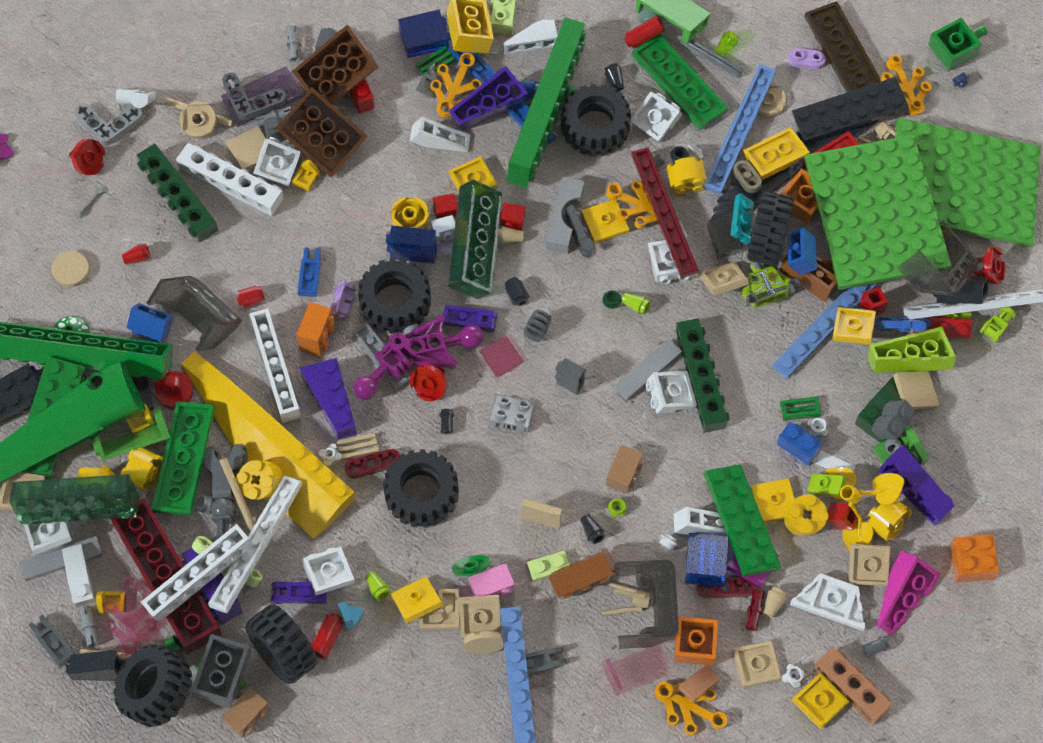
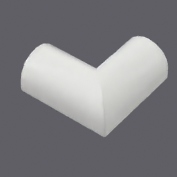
[116,88,156,108]

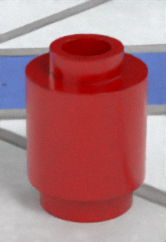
[236,285,265,308]

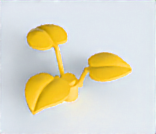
[825,467,904,552]

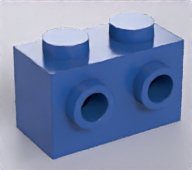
[787,228,817,275]
[126,303,173,342]
[777,422,822,466]

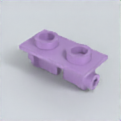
[329,279,355,320]

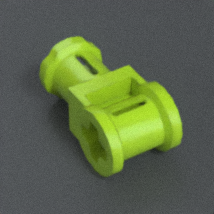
[979,307,1016,344]

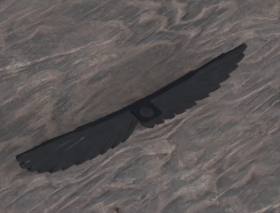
[711,120,879,238]

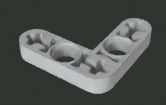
[75,103,144,145]

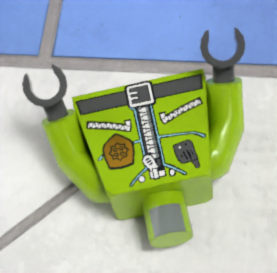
[742,262,801,309]

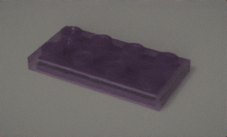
[221,66,303,127]

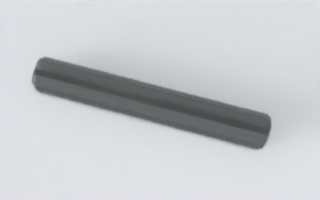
[680,38,743,78]

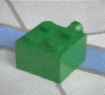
[928,18,988,71]

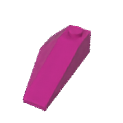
[877,551,940,635]

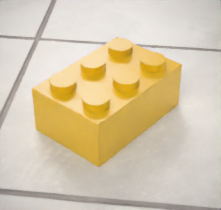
[446,0,494,54]

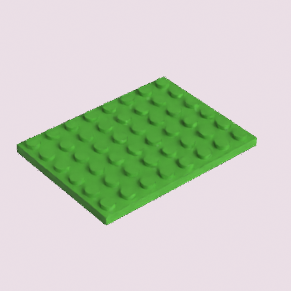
[895,118,1041,247]
[804,135,951,290]

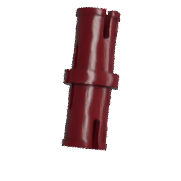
[745,589,765,631]

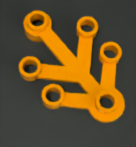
[430,52,482,118]
[880,54,931,116]
[606,180,657,229]
[654,682,727,736]

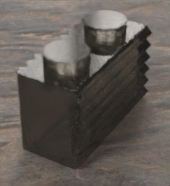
[706,214,743,259]

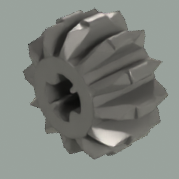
[523,309,552,342]

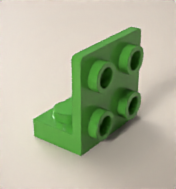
[873,425,930,466]

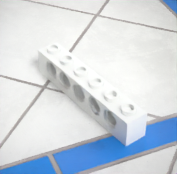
[176,143,284,216]
[250,308,301,423]
[141,524,253,623]

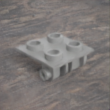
[490,395,535,433]

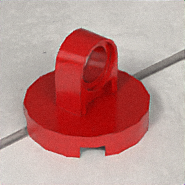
[69,138,106,175]
[969,247,1006,285]
[410,364,448,402]
[155,371,194,409]

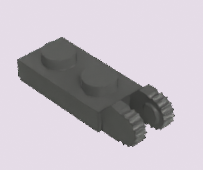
[565,205,594,257]
[29,615,75,668]
[526,647,568,676]

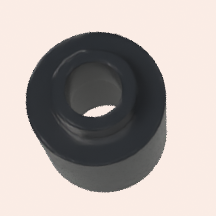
[505,277,530,306]

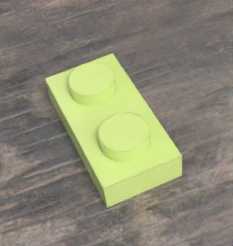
[527,550,569,582]

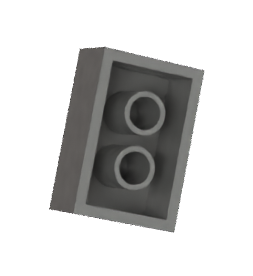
[191,634,251,709]

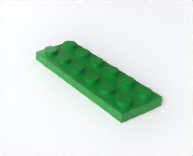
[631,34,728,131]
[24,356,86,479]
[151,402,215,516]
[704,464,782,577]

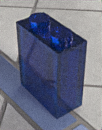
[398,9,451,58]
[386,225,437,264]
[685,532,728,587]

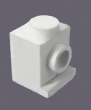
[431,215,460,245]

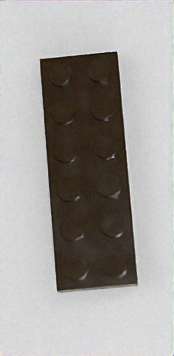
[804,1,881,93]

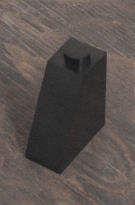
[933,275,988,304]
[66,650,122,681]

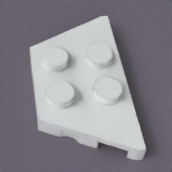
[790,573,865,631]

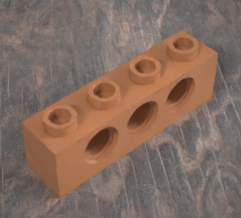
[814,647,892,726]

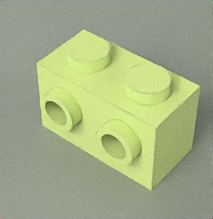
[489,0,516,35]

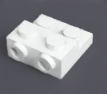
[631,92,682,143]
[253,137,301,187]
[648,240,693,284]
[646,371,697,414]
[23,507,72,555]
[303,547,354,595]

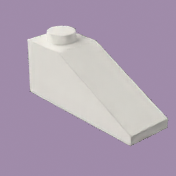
[504,19,557,55]
[410,117,471,152]
[674,507,727,536]
[62,544,96,607]

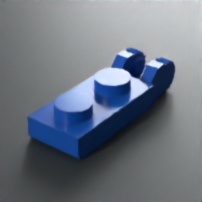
[298,247,321,297]
[874,317,931,332]

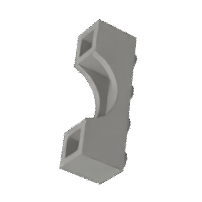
[543,177,584,254]

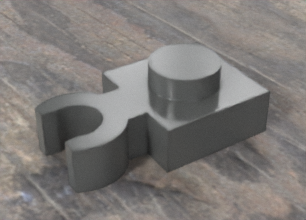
[416,63,443,98]

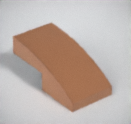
[678,665,721,703]

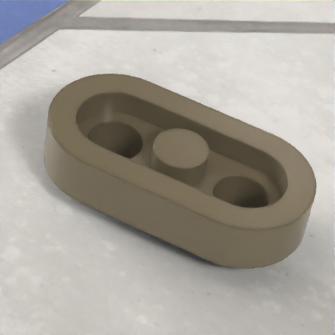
[733,160,762,193]

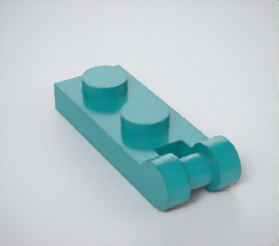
[731,193,754,244]

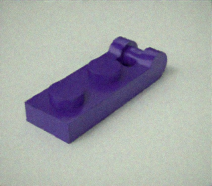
[443,305,498,333]
[271,581,327,604]

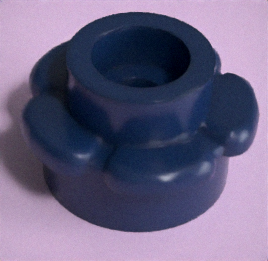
[952,72,969,88]

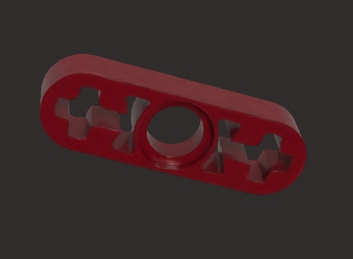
[345,449,400,479]
[696,577,755,598]

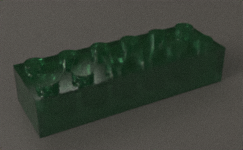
[448,179,502,300]
[9,474,140,525]

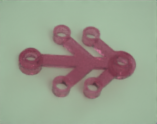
[103,577,157,655]

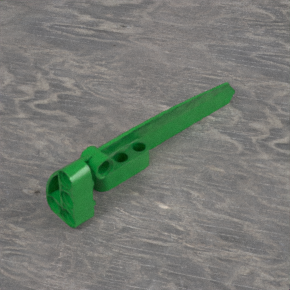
[0,361,146,483]

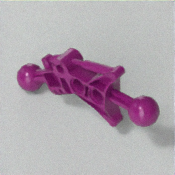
[353,315,484,400]

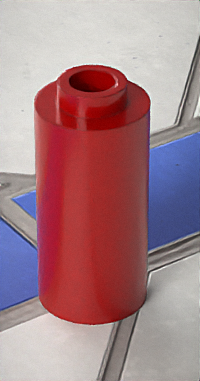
[624,15,666,49]
[312,613,344,660]

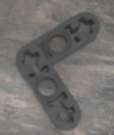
[222,72,287,120]

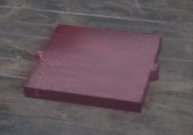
[479,335,524,378]
[602,658,623,696]

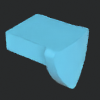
[338,601,364,630]

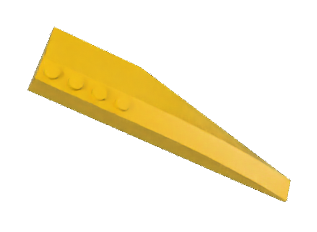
[181,351,356,540]

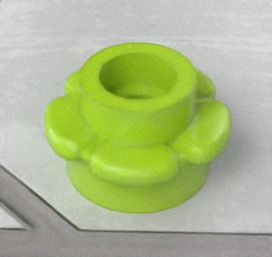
[608,498,627,517]

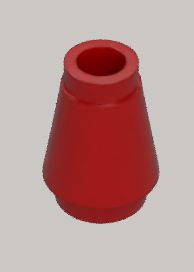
[121,243,151,265]

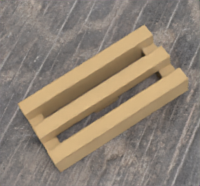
[337,433,379,461]

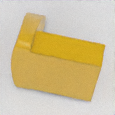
[292,160,321,192]
[126,403,155,433]
[96,591,126,614]

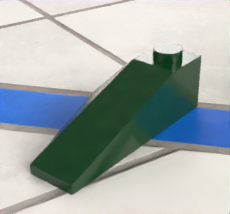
[855,377,901,443]

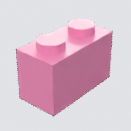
[469,563,515,597]

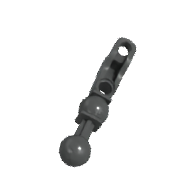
[204,443,248,543]

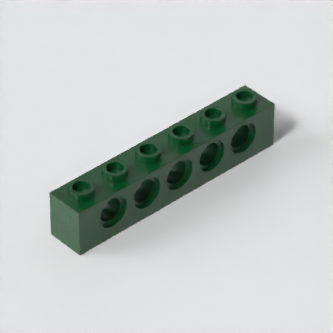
[136,143,218,242]
[675,318,730,433]

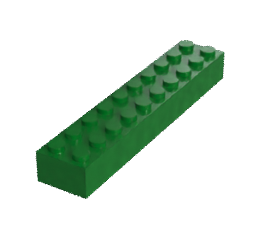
[507,17,587,188]
[0,322,173,380]

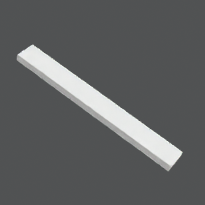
[904,289,1043,319]
[208,475,302,613]

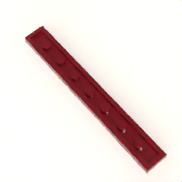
[631,147,699,278]

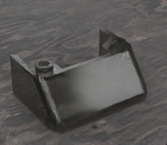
[897,220,978,296]
[146,276,242,351]
[614,560,679,649]

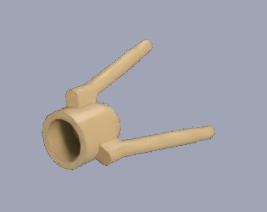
[875,122,895,141]
[601,582,649,615]

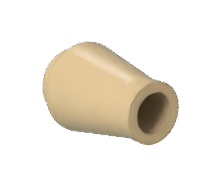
[496,226,523,245]
[763,587,787,618]

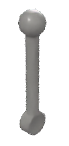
[76,187,103,217]

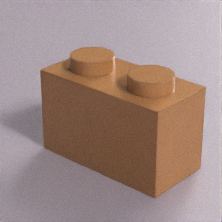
[606,445,645,494]
[222,687,269,738]

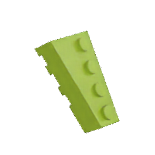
[868,327,956,373]

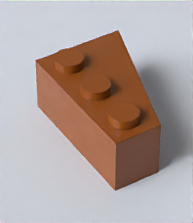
[779,254,838,302]
[548,547,616,599]

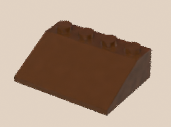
[292,25,378,105]
[275,87,367,178]

